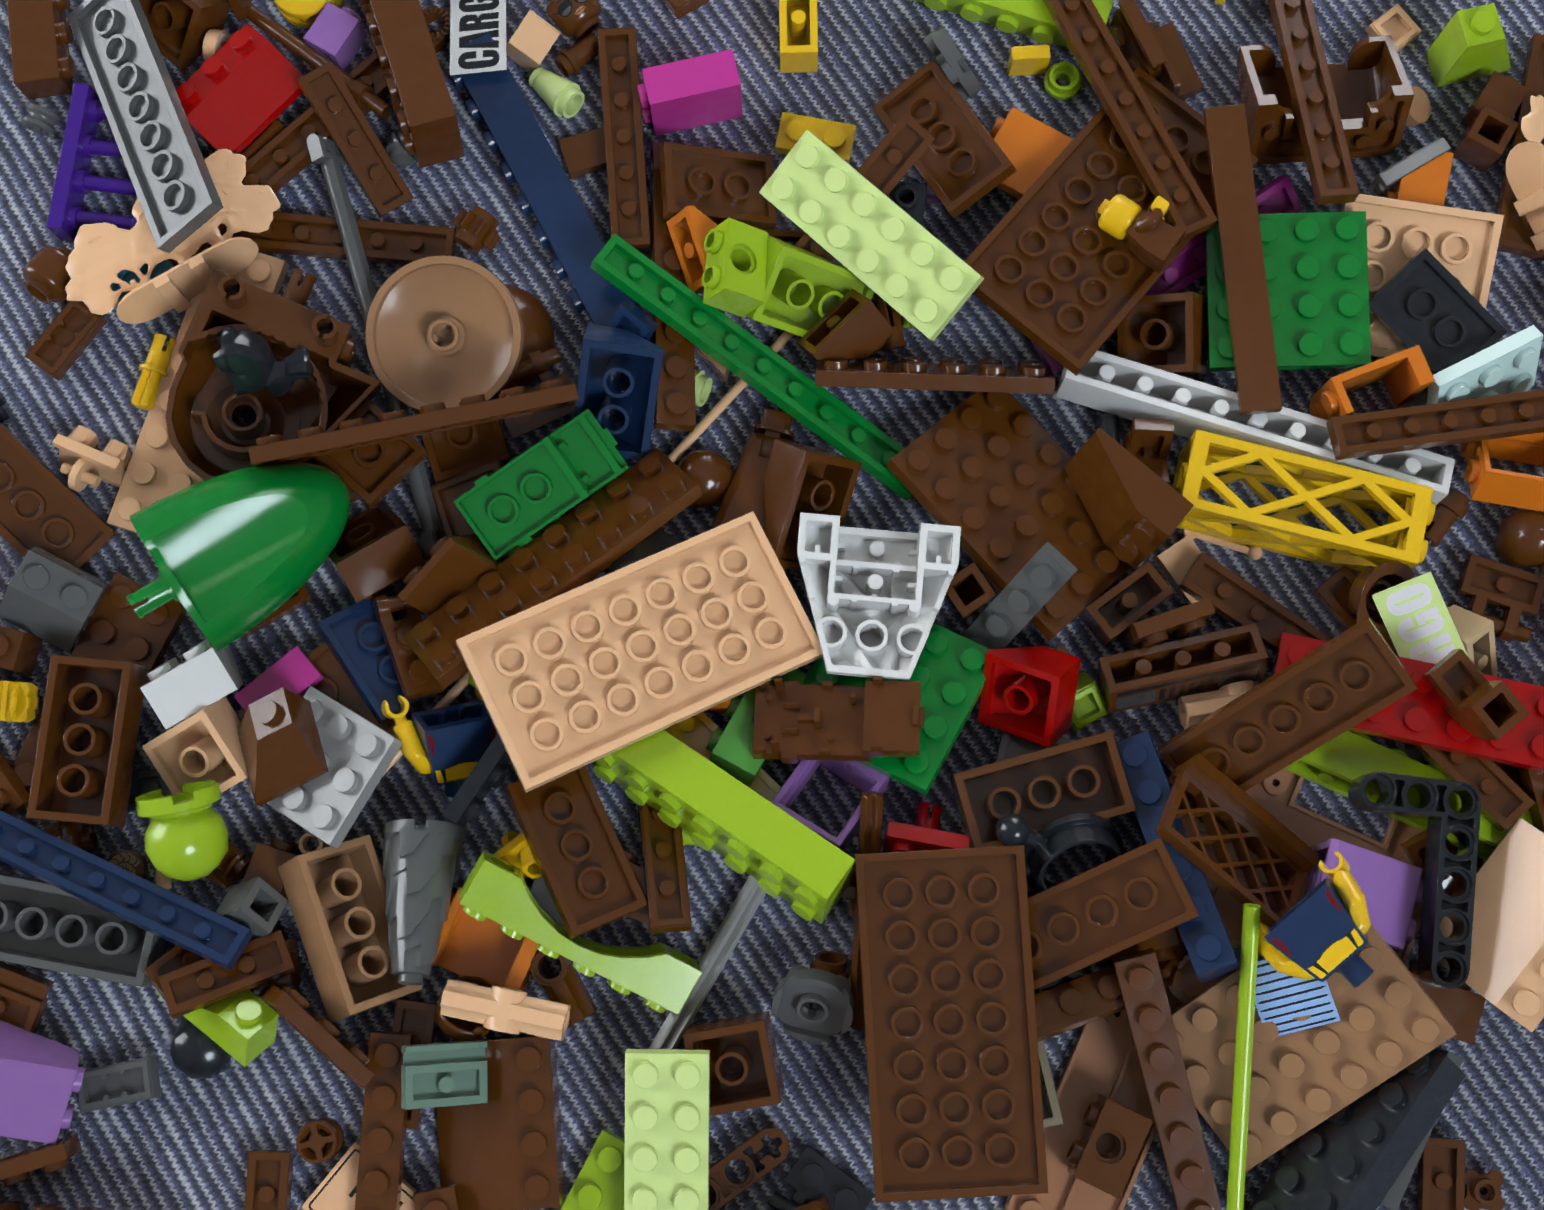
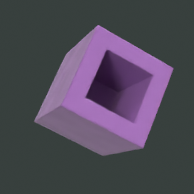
[303,2,368,71]

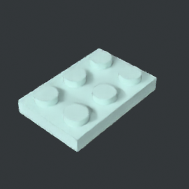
[1426,325,1543,405]

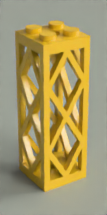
[1172,429,1436,574]

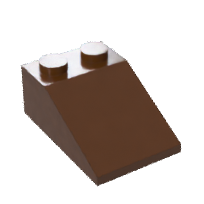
[1064,427,1194,569]
[764,439,862,571]

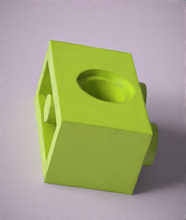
[702,217,768,317]

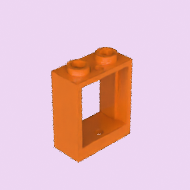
[1460,432,1544,512]

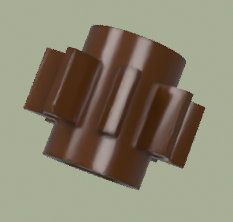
[452,206,501,255]

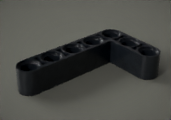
[1348,772,1481,989]

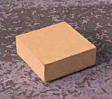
[1366,3,1422,52]

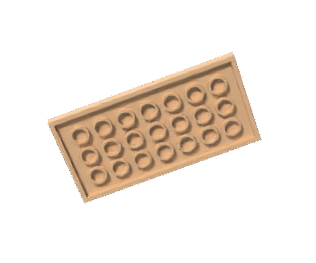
[456,511,823,793]

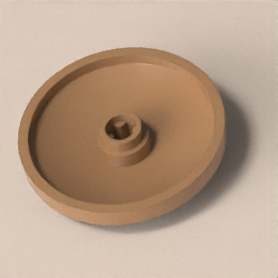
[365,256,524,410]

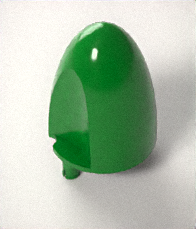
[126,462,351,651]

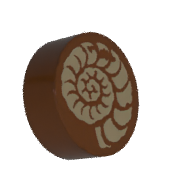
[107,850,149,879]

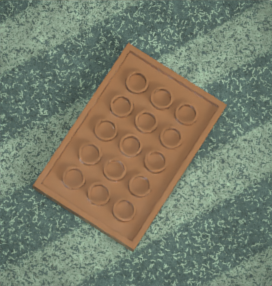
[1171,921,1456,1172]

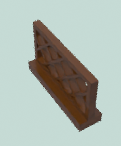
[1155,753,1319,927]

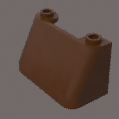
[1237,35,1414,164]

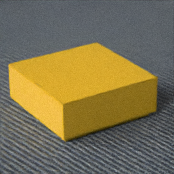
[1007,44,1051,76]

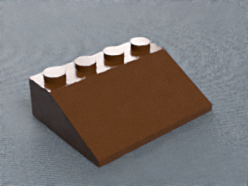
[436,1034,566,1210]

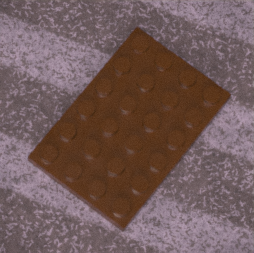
[886,392,1132,641]

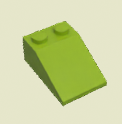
[747,235,874,337]

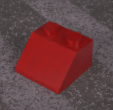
[978,646,1081,748]

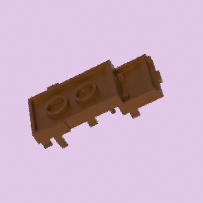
[752,676,924,764]

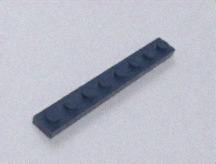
[0,810,253,971]

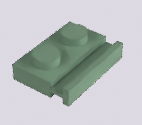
[401,1040,488,1110]

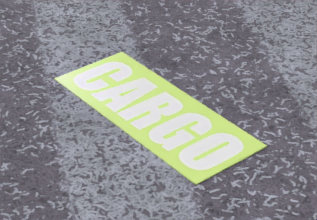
[1371,571,1469,664]

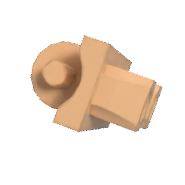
[52,425,131,492]

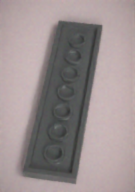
[68,0,224,253]

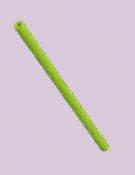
[1226,903,1261,1210]

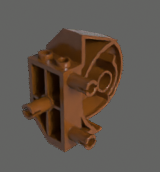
[165,268,381,480]

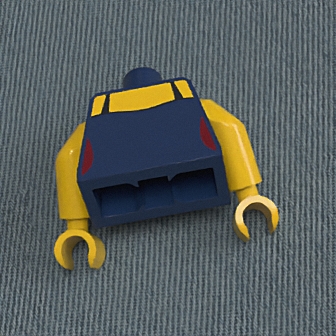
[381,688,498,798]
[1241,851,1374,988]

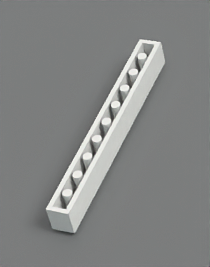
[1055,351,1455,505]

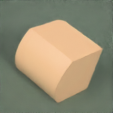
[506,10,561,72]

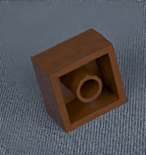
[683,1011,785,1116]

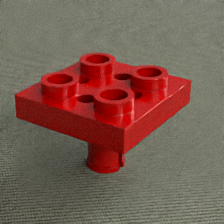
[880,802,970,853]

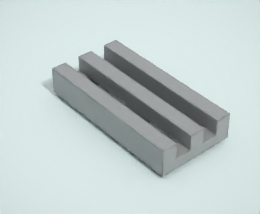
[1368,137,1451,197]

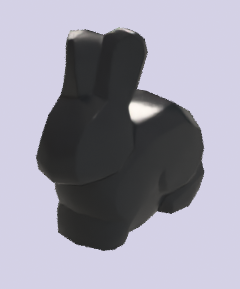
[213,325,314,396]

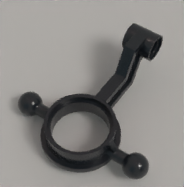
[996,813,1123,898]

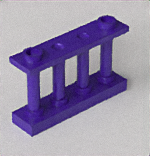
[46,83,138,242]

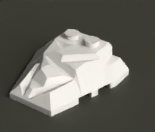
[797,512,961,681]

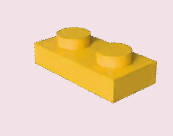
[775,112,856,163]

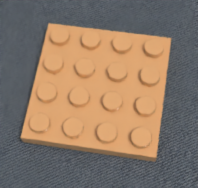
[1341,194,1504,358]

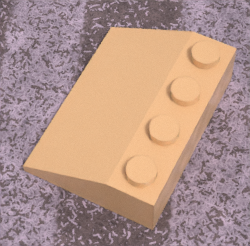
[1439,817,1544,1032]

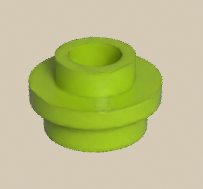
[1043,62,1082,100]

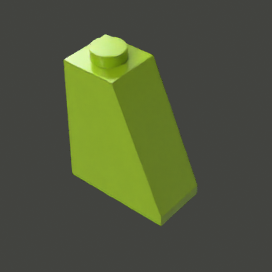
[1426,3,1511,87]

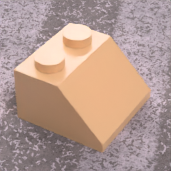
[142,696,248,794]

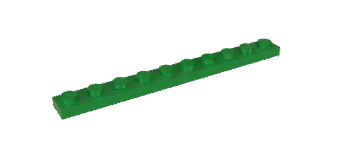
[590,233,913,501]

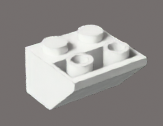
[140,639,243,729]

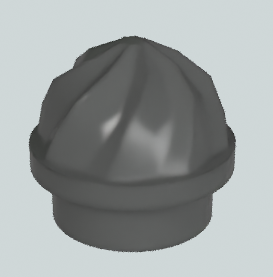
[386,130,418,167]

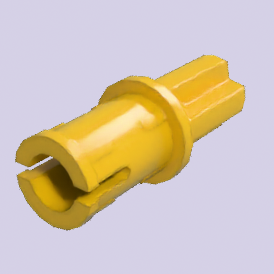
[131,333,177,411]

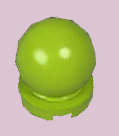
[135,780,228,881]

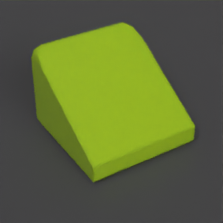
[1071,672,1108,732]

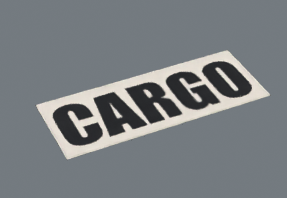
[450,0,507,75]

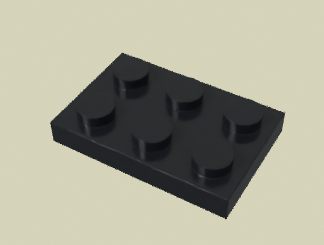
[1369,248,1508,375]

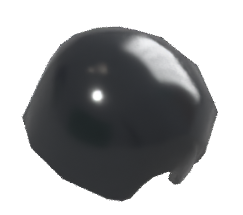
[170,1019,232,1079]

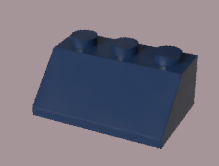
[573,323,664,461]

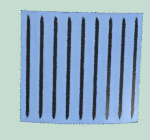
[1255,959,1341,1036]

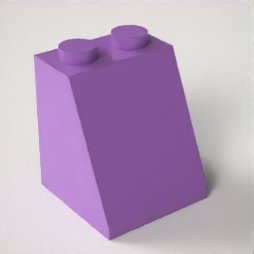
[1304,838,1424,950]
[0,1020,85,1144]

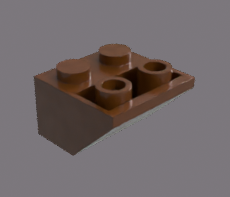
[398,533,504,616]

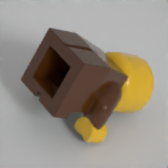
[1097,194,1186,273]

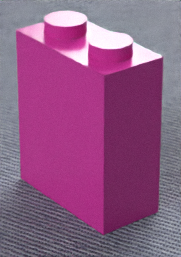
[637,49,743,136]

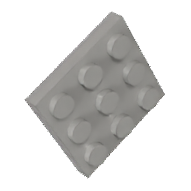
[246,686,402,849]

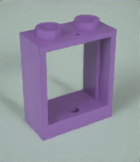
[771,760,890,851]

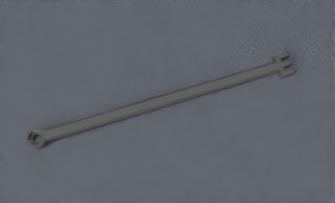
[307,133,445,559]

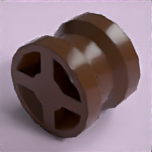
[296,1118,344,1163]

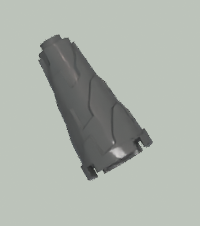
[382,819,466,986]

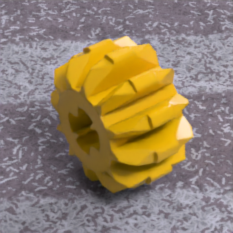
[0,680,39,722]

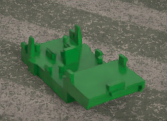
[453,408,630,560]

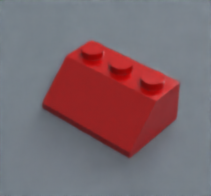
[176,23,303,154]

